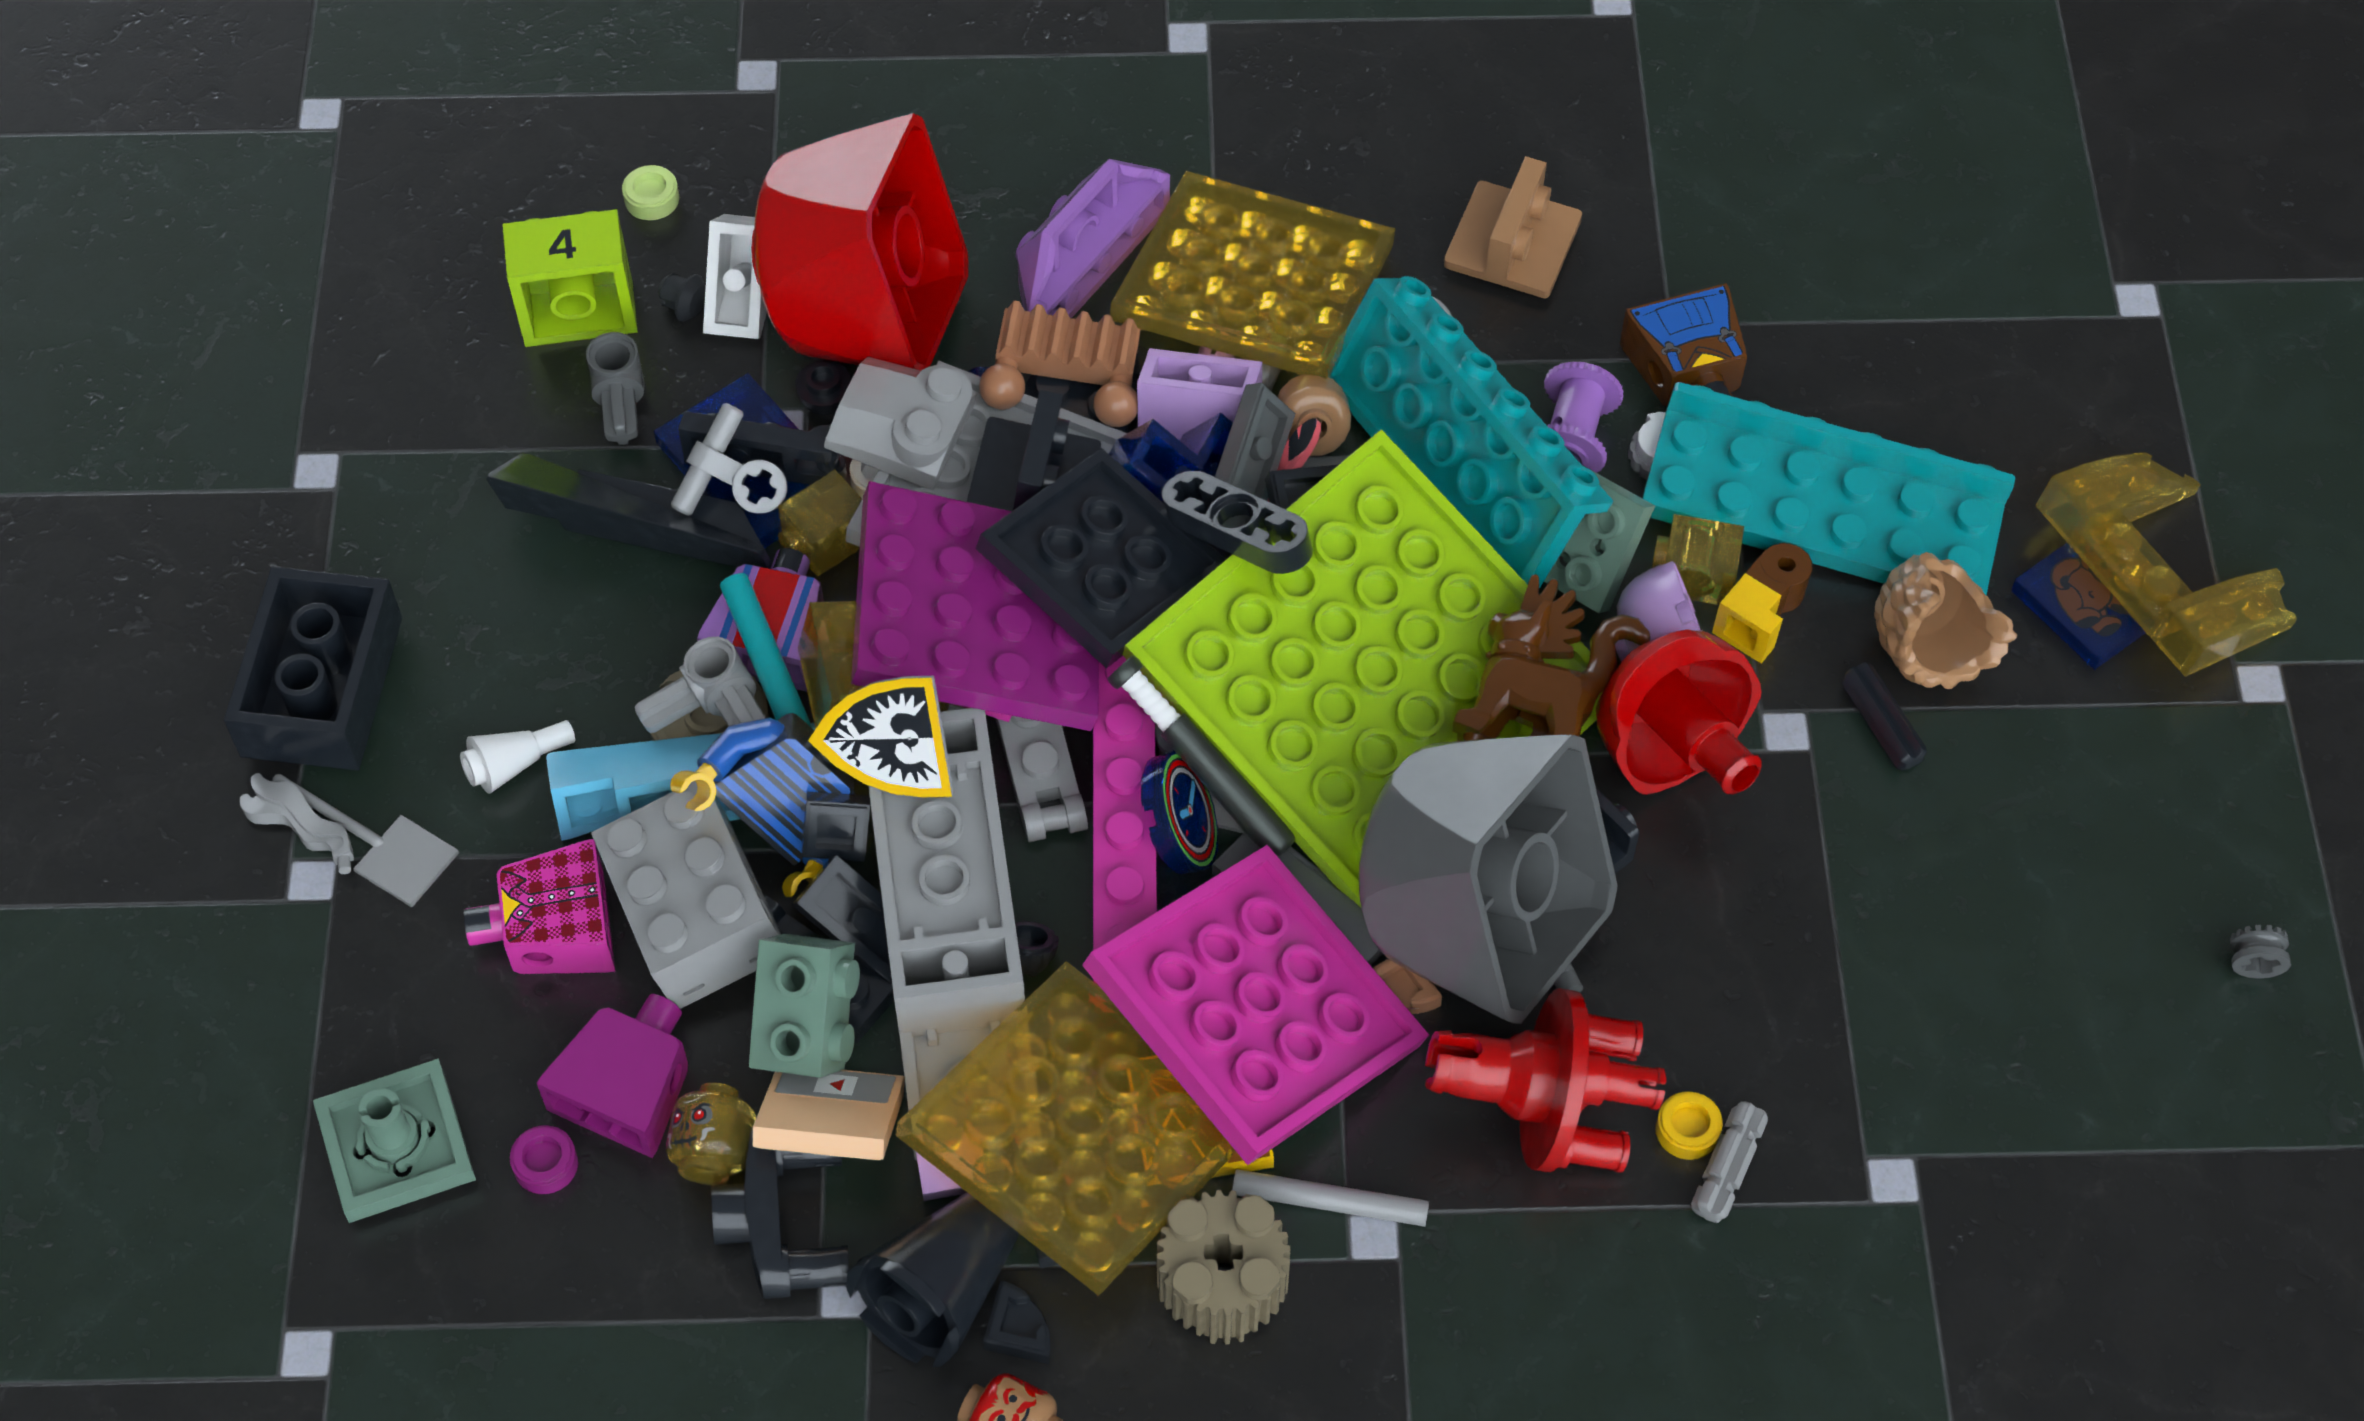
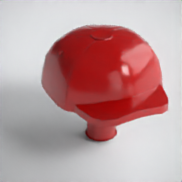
[1596,629,1762,795]

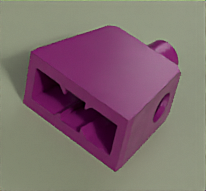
[537,994,688,1159]

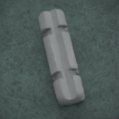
[1691,1101,1768,1223]

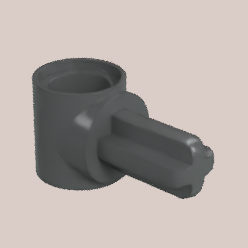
[586,332,645,445]

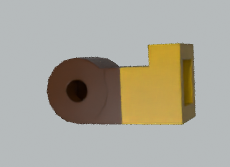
[1712,543,1812,664]

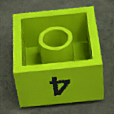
[503,209,638,347]

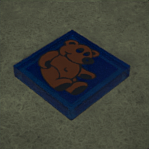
[2011,520,2184,670]

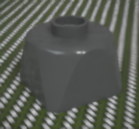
[1359,734,1618,1024]

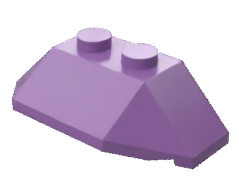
[1016,159,1170,318]

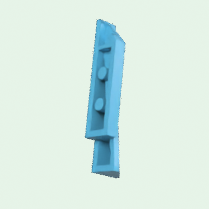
[546,722,820,841]

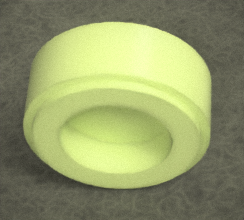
[622,165,679,220]

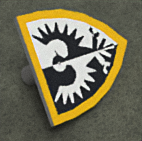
[808,676,954,797]

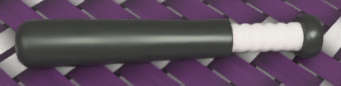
[1107,655,1295,856]

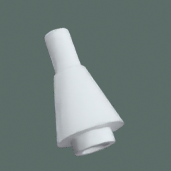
[460,720,575,794]

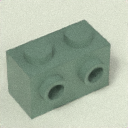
[749,934,860,1078]

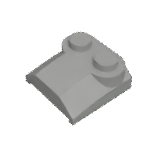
[824,357,977,490]

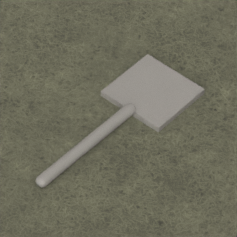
[272,774,459,907]

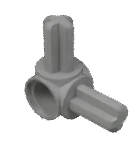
[635,636,766,733]

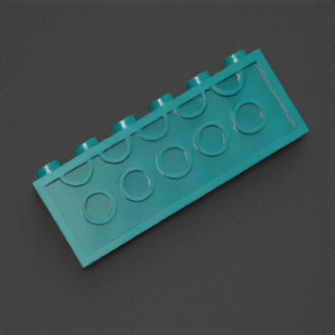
[1322,276,1613,588]
[1642,382,2015,595]

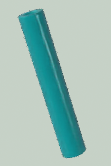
[720,573,812,728]

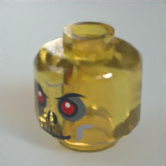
[666,1083,756,1185]

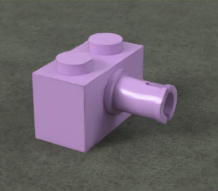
[1137,339,1262,450]

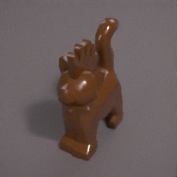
[1453,574,1651,741]

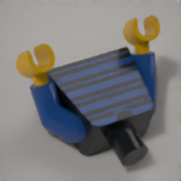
[670,713,855,897]

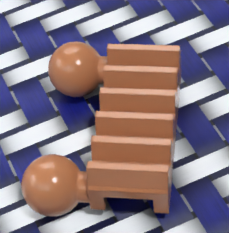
[979,301,1141,427]

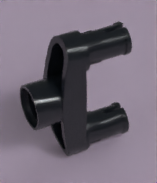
[711,1128,850,1299]

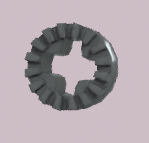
[2230,925,2291,979]

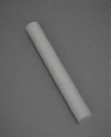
[1233,1169,1429,1227]

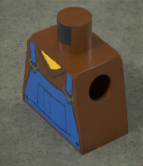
[1620,283,1747,407]

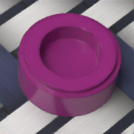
[510,1125,578,1194]

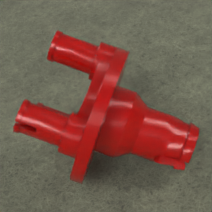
[1425,988,1666,1173]

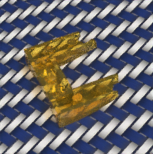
[2035,452,2297,677]

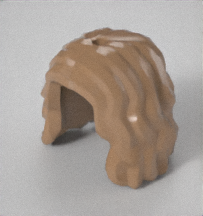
[1874,552,2017,689]

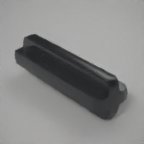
[1842,662,1927,771]

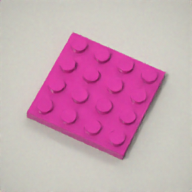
[1082,845,1429,1165]

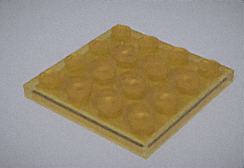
[1110,171,1395,379]
[896,961,1236,1296]

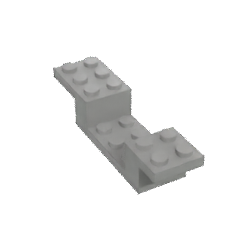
[868,701,1043,1160]

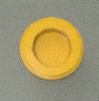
[1655,1091,1723,1160]

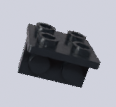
[967,390,1101,511]

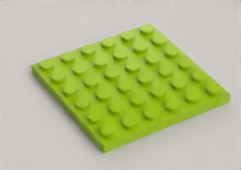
[1123,429,1604,907]

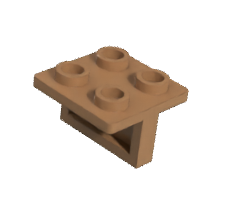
[1444,156,1582,298]

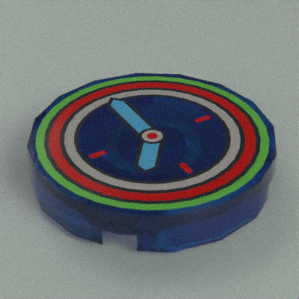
[1141,750,1218,874]

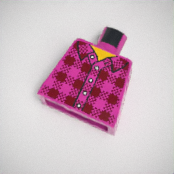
[464,839,616,974]

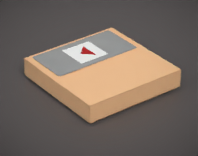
[753,1070,905,1160]

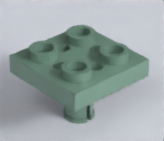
[1544,465,1655,613]
[313,1058,476,1223]

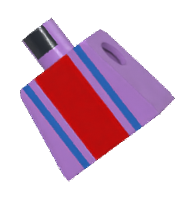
[697,548,825,692]

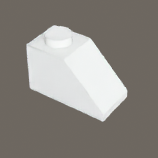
[703,214,767,339]

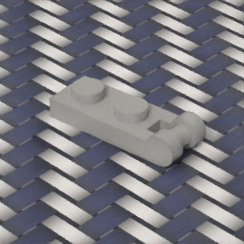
[996,716,1088,842]

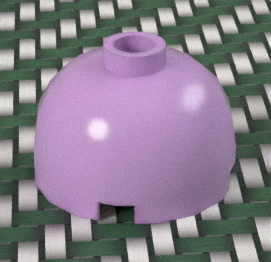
[1615,561,1703,662]

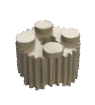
[1157,1190,1291,1345]

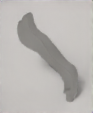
[240,773,354,874]

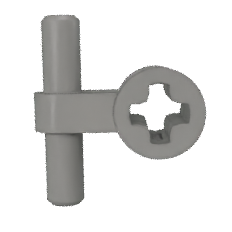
[671,403,787,516]

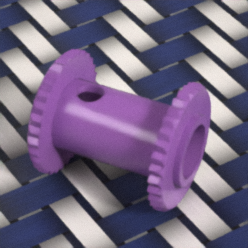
[1544,362,1624,473]

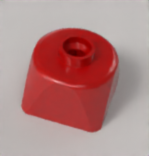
[751,113,969,371]

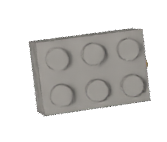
[591,781,781,1009]

